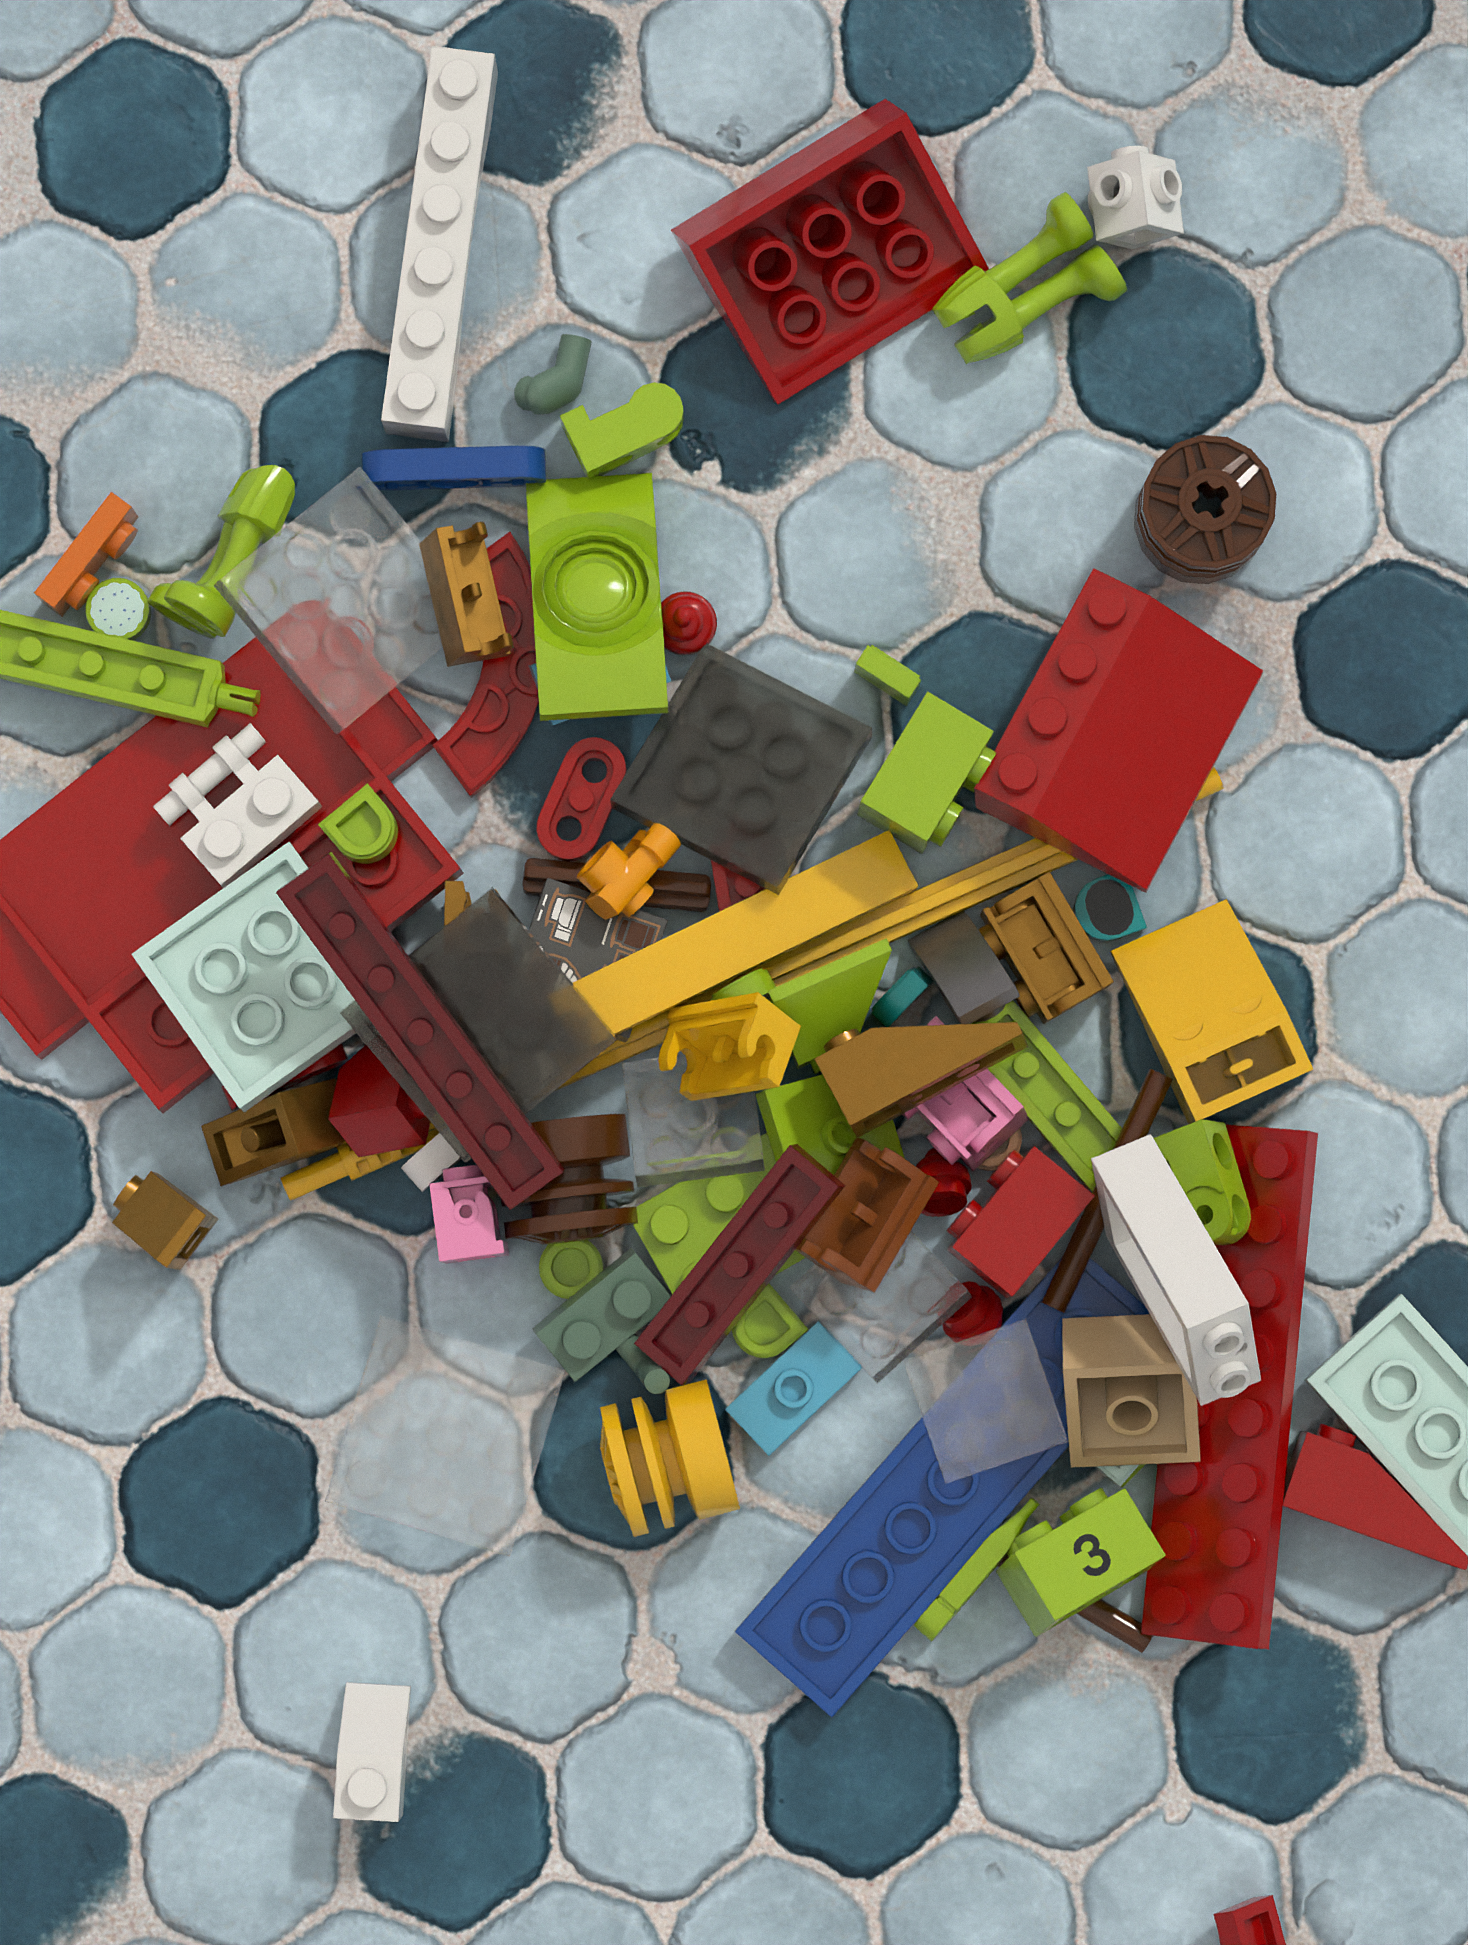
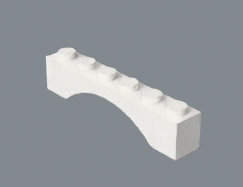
[381,46,498,442]

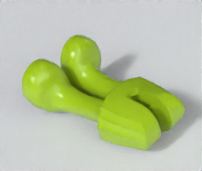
[932,192,1127,364]
[147,465,295,639]

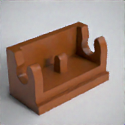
[795,1137,939,1293]

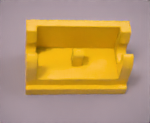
[658,992,801,1101]

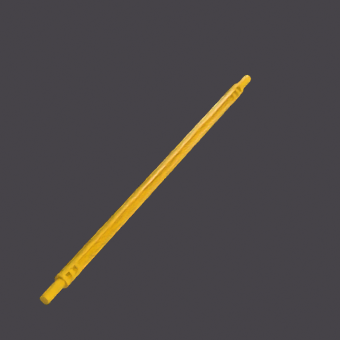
[280,767,1224,1201]

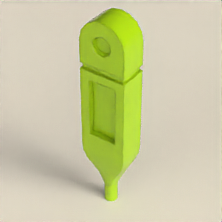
[914,1497,1040,1642]

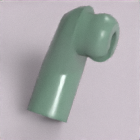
[514,334,592,415]

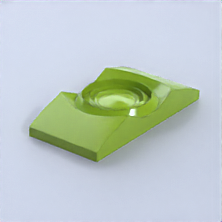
[526,473,668,721]

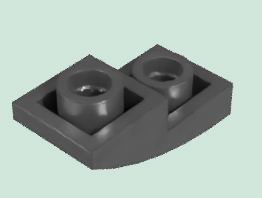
[908,911,1020,1024]

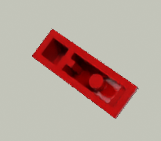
[1283,1424,1468,1570]

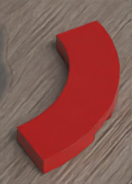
[433,531,539,798]

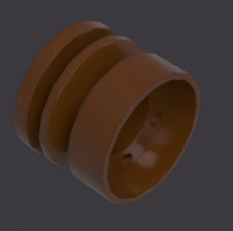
[1134,435,1277,584]
[501,1114,638,1245]

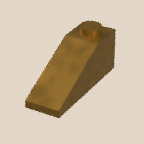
[814,1022,1028,1138]

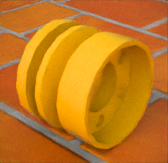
[600,1379,740,1537]

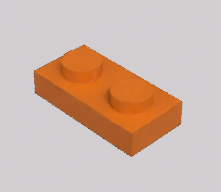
[34,492,138,617]

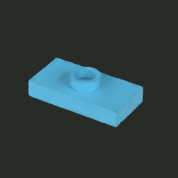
[725,1321,862,1456]

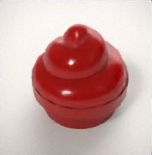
[661,591,717,656]
[915,1148,972,1217]
[939,1281,1003,1347]

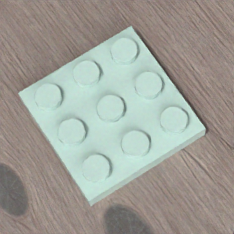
[131,842,371,1112]

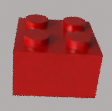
[946,1146,1095,1298]

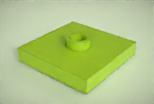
[755,1074,905,1175]

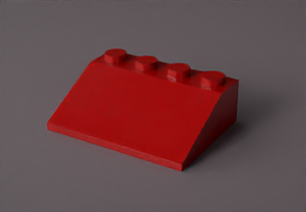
[671,99,989,405]
[974,568,1263,893]

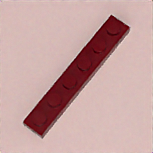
[276,852,564,1210]

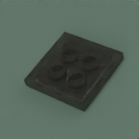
[610,644,872,895]
[340,887,617,1163]

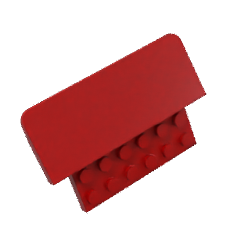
[0,601,464,1113]

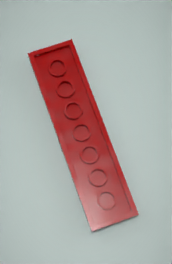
[1141,1125,1318,1649]

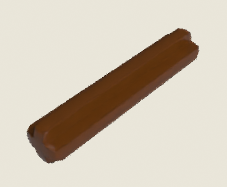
[522,858,711,912]

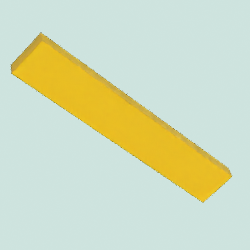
[546,830,918,1055]

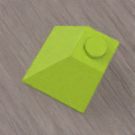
[767,938,892,1074]

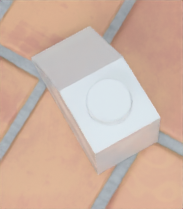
[333,1682,411,1822]

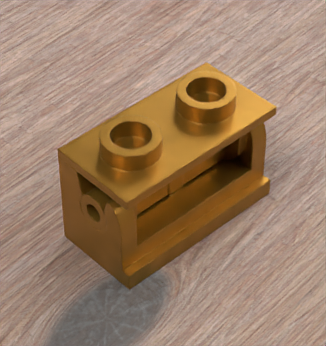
[978,871,1114,1024]

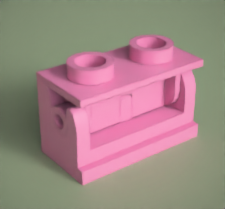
[902,1016,1029,1171]
[429,1165,509,1264]

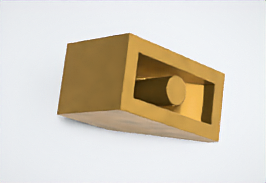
[201,1078,347,1186]
[112,1171,218,1270]

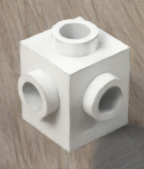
[1087,146,1184,250]

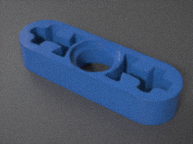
[362,446,546,490]

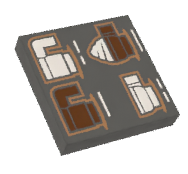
[505,878,668,1043]

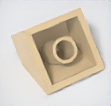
[1062,1314,1201,1468]

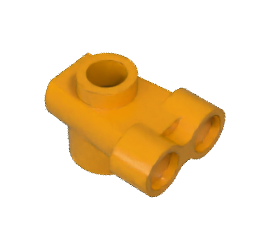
[576,823,681,920]

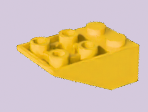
[1110,899,1313,1124]

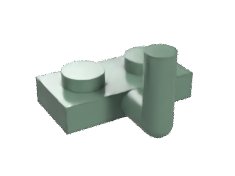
[532,1247,671,1394]

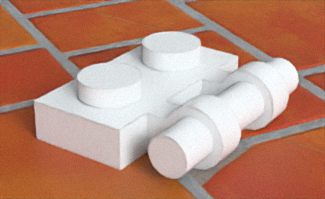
[153,723,323,888]

